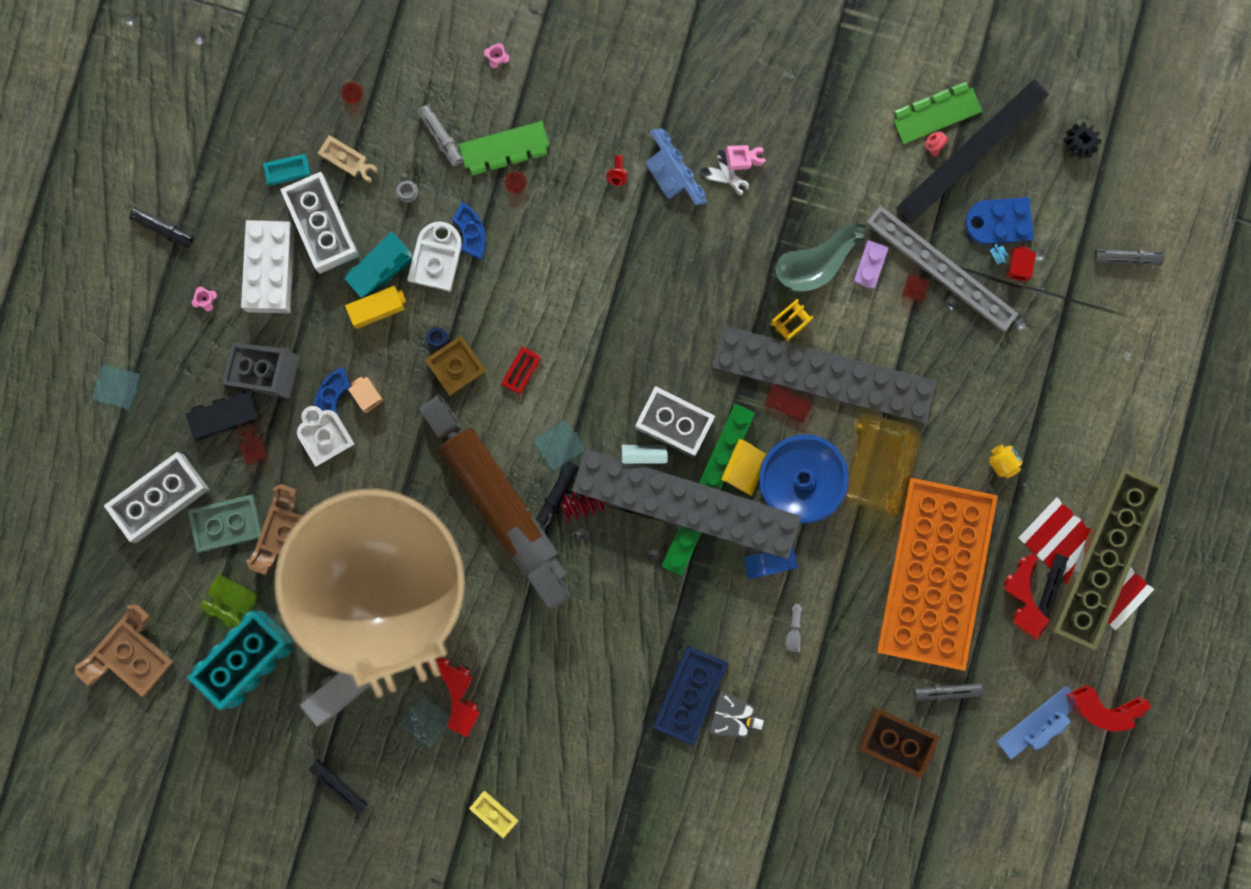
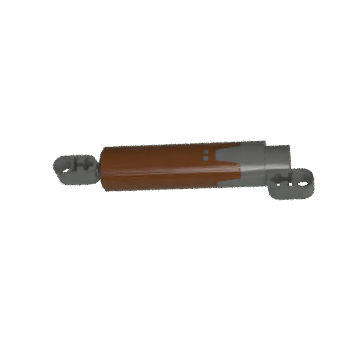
[420,395,571,610]

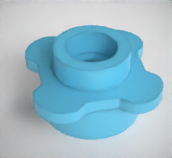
[990,244,1009,265]

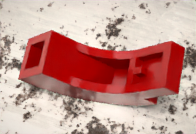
[1066,685,1151,731]

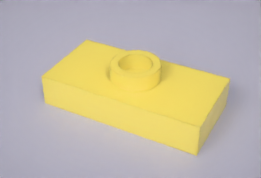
[469,790,518,838]

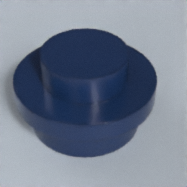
[426,327,448,349]

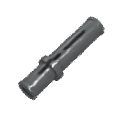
[1094,249,1164,266]
[913,683,983,703]

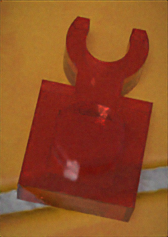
[237,423,269,465]

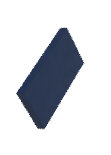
[652,645,728,746]

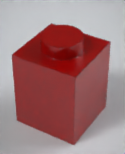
[1005,246,1036,282]

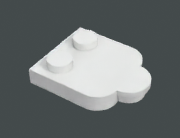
[297,406,355,466]

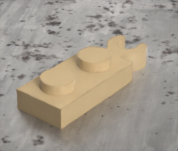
[318,135,378,182]

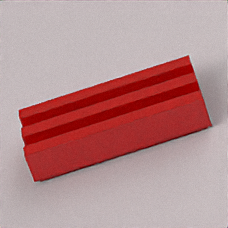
[501,346,542,395]

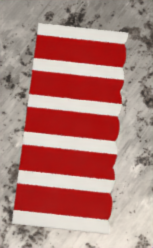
[1019,497,1154,631]

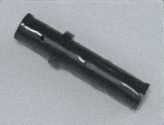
[129,207,194,249]
[536,461,580,526]
[1038,554,1069,619]
[308,759,368,815]

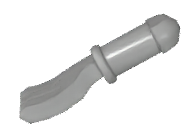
[786,604,802,652]

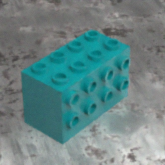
[187,611,295,710]

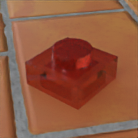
[901,274,930,303]

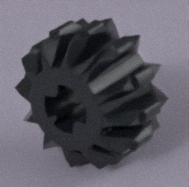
[1063,122,1102,160]

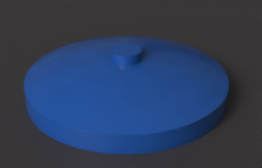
[759,435,849,524]

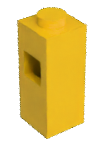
[345,285,406,329]

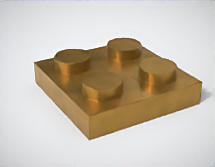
[425,335,487,397]

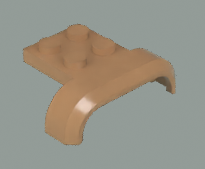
[246,484,304,575]
[75,605,174,697]

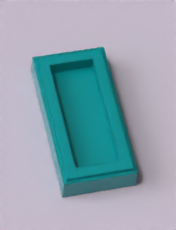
[263,154,311,186]

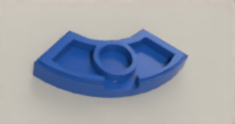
[452,202,486,260]
[314,367,351,415]

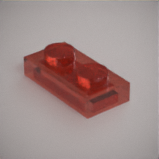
[764,384,813,423]

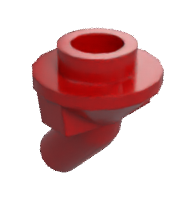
[606,155,628,186]

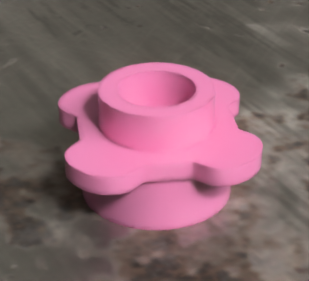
[484,43,509,68]
[192,287,217,311]

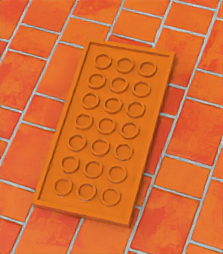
[876,478,998,671]

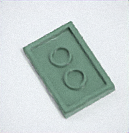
[188,494,262,553]

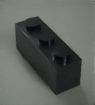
[185,391,261,441]

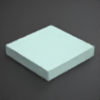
[622,445,667,464]

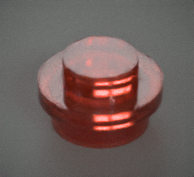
[341,82,363,104]
[505,171,527,194]

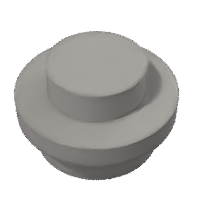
[396,181,418,203]

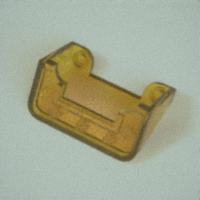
[844,413,921,517]

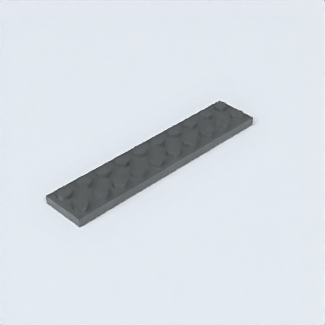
[712,325,936,424]
[572,448,801,559]

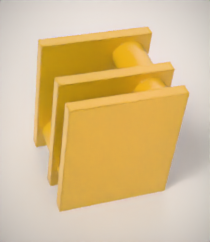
[770,299,814,342]

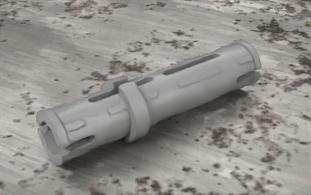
[417,105,464,166]

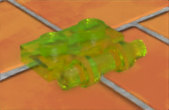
[199,574,259,628]

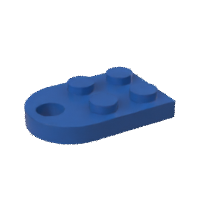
[965,197,1034,245]

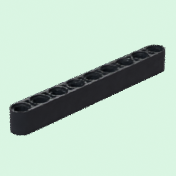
[896,79,1050,224]

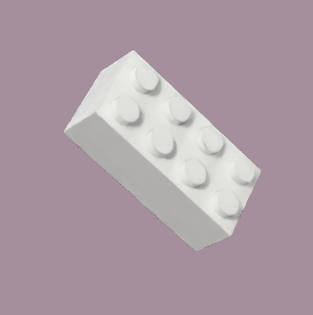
[280,172,360,274]
[241,220,295,314]
[104,452,210,543]

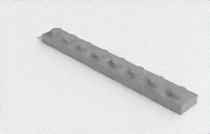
[866,205,1018,332]

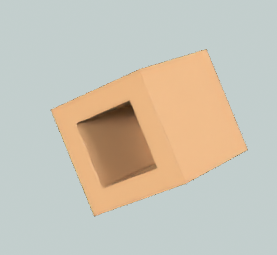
[348,377,384,413]

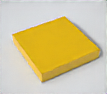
[721,439,767,496]

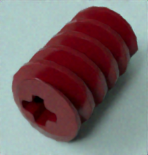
[561,492,610,523]

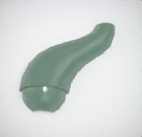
[776,223,866,292]

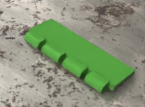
[893,82,983,145]
[459,121,549,175]

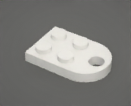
[407,222,462,292]

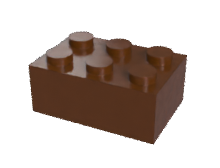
[856,707,940,779]

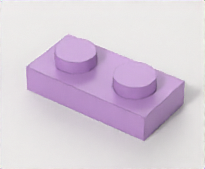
[853,240,889,289]

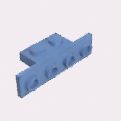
[645,129,707,205]
[997,686,1073,759]

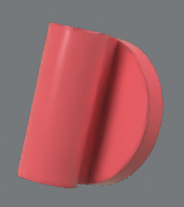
[925,132,949,157]

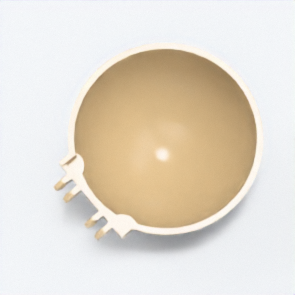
[275,490,464,698]

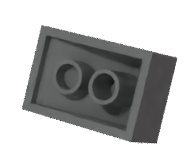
[222,342,300,399]

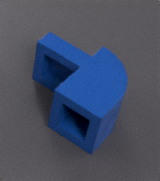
[744,546,798,579]

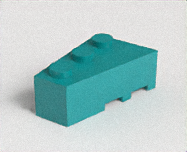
[344,231,413,299]

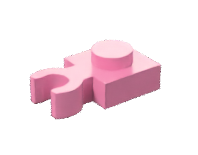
[725,145,766,170]

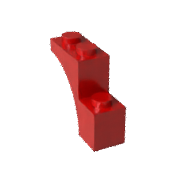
[1003,553,1050,642]
[427,656,481,737]

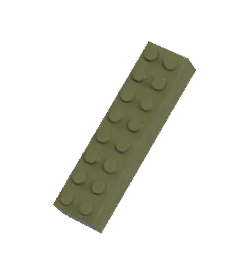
[1047,468,1164,650]

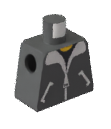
[708,691,764,737]

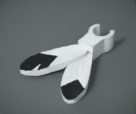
[700,150,749,196]

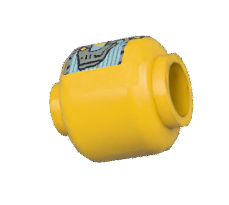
[989,444,1022,479]

